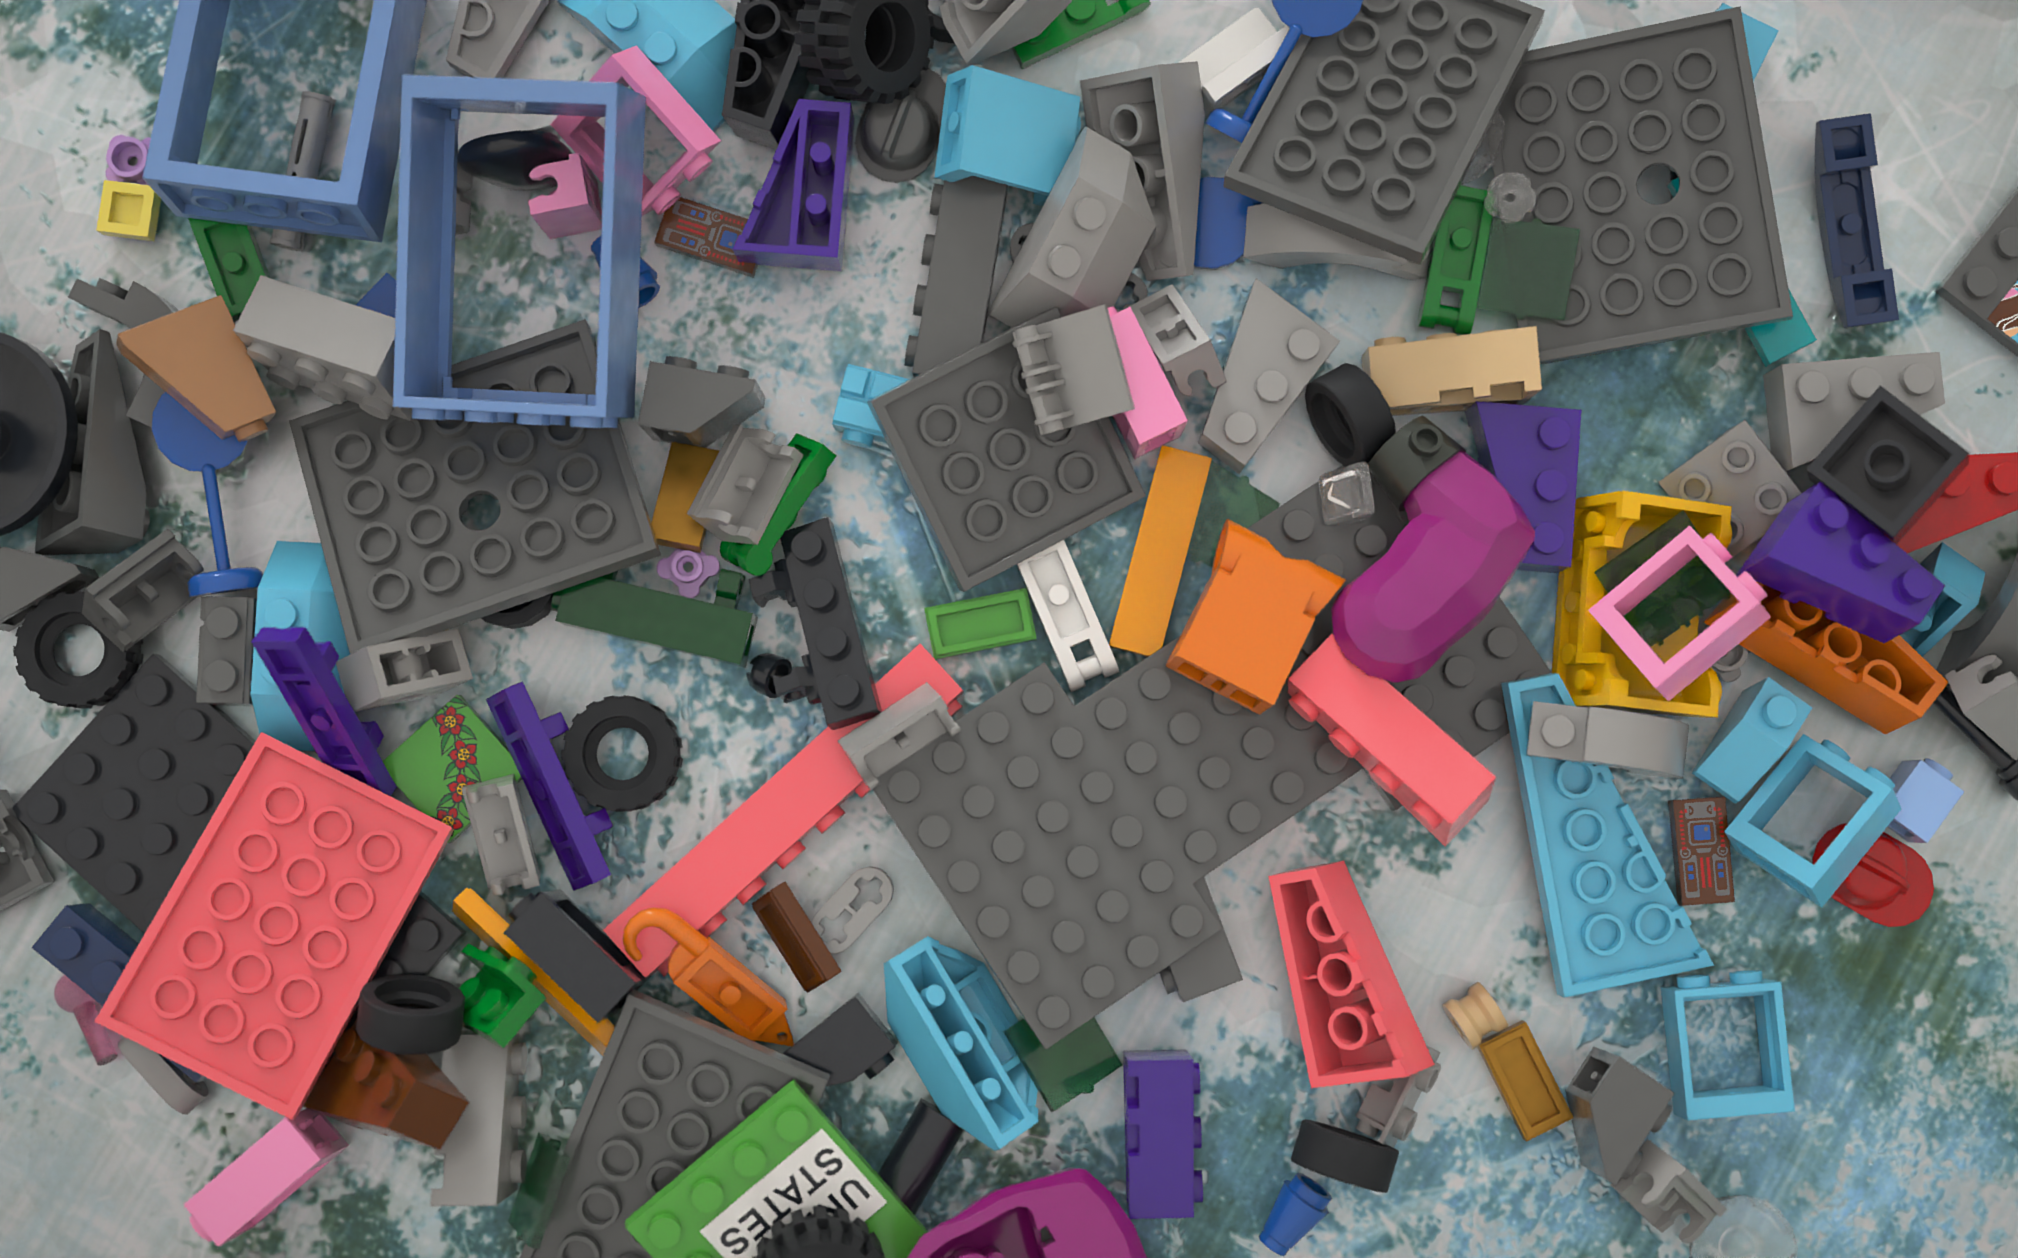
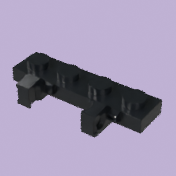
[748,517,882,730]

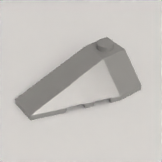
[1080,61,1205,281]

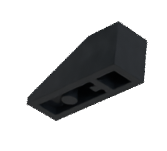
[782,992,897,1087]

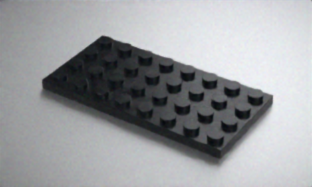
[12,654,466,1088]

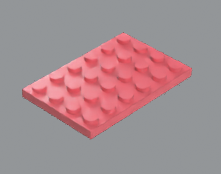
[95,732,454,1120]

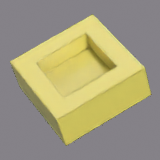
[96,180,161,242]

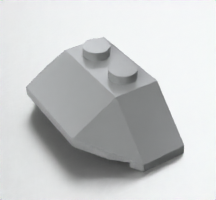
[987,127,1156,328]

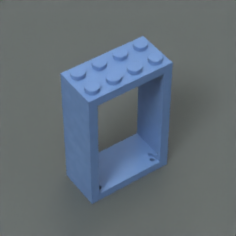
[142,0,427,243]
[393,75,646,428]

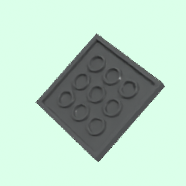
[867,307,1146,592]

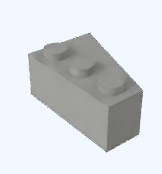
[430,1030,527,1206]

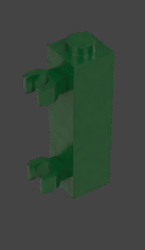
[551,569,758,668]

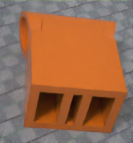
[1165,519,1346,715]

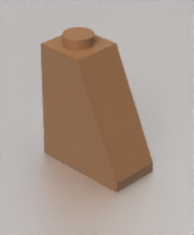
[116,295,276,442]

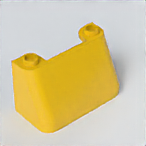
[1552,490,1732,718]

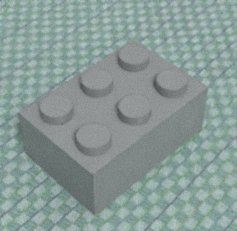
[233,276,412,421]

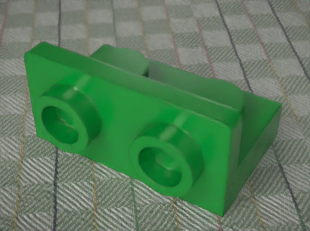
[459,943,547,1049]

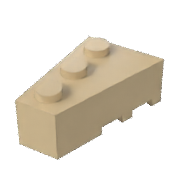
[1361,326,1542,416]

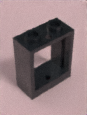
[503,890,651,1023]

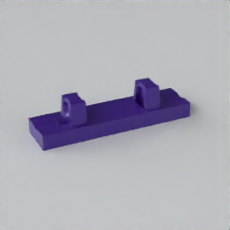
[251,627,397,796]
[486,681,613,891]

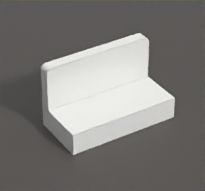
[1179,8,1289,114]

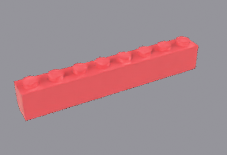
[603,643,964,978]

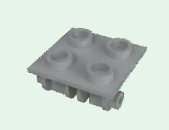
[1012,304,1135,435]
[1658,420,1802,557]

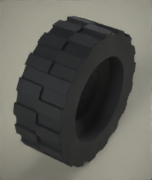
[13,591,144,709]
[561,695,683,812]

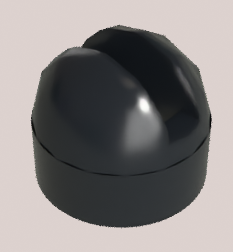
[746,653,792,698]

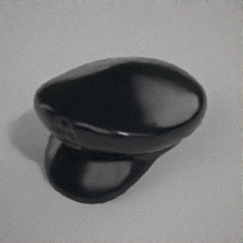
[458,125,572,191]

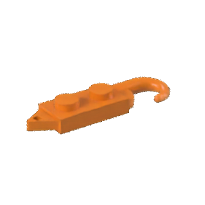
[622,908,794,1046]

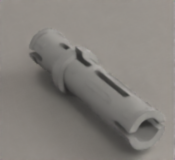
[270,91,336,252]

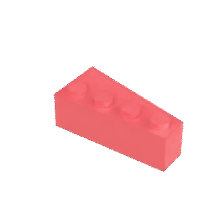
[1288,634,1496,847]
[1268,861,1435,1088]

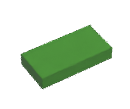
[924,588,1037,660]

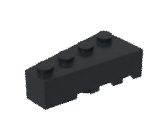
[722,0,810,149]

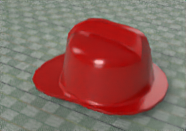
[1812,823,1934,927]

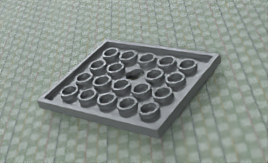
[1487,6,1793,365]
[289,319,661,654]

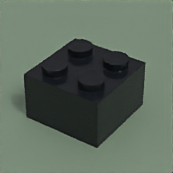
[1806,386,1969,544]

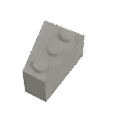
[1198,278,1340,474]
[1763,352,1945,472]

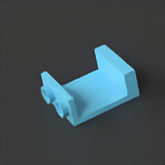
[934,65,1081,206]

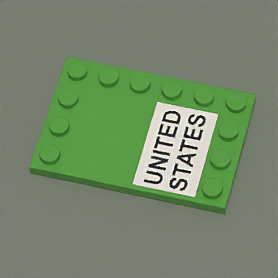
[625,1079,928,1258]

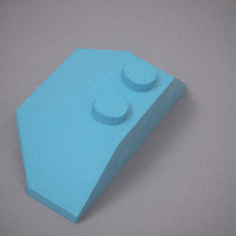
[558,0,737,132]
[250,541,356,751]
[884,936,1038,1151]

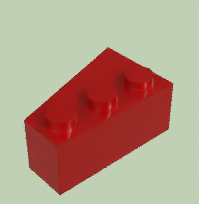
[1896,452,2018,554]

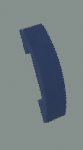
[1814,113,1899,328]

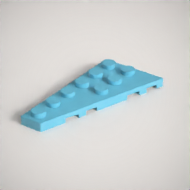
[1501,673,1714,998]

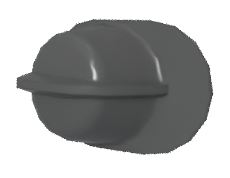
[855,68,946,183]

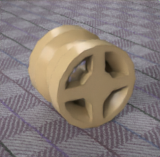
[1442,982,1508,1050]

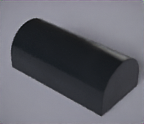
[878,1098,964,1215]

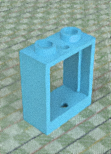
[1724,734,1901,908]
[1661,970,1795,1120]

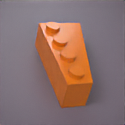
[1704,581,1948,735]

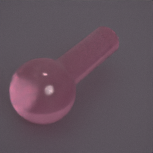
[54,975,118,1066]

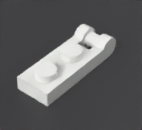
[1017,540,1119,692]

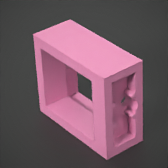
[550,45,721,216]
[1108,306,1188,460]
[1588,526,1771,701]
[183,1109,349,1247]

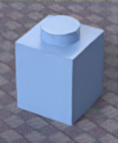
[1888,758,1964,843]

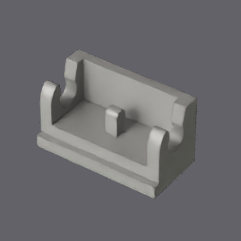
[1127,284,1227,396]
[687,425,803,545]
[1945,655,2018,760]
[838,682,961,790]
[462,774,541,895]
[1610,1139,1727,1244]

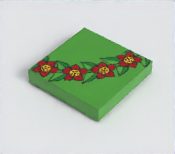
[383,694,522,843]

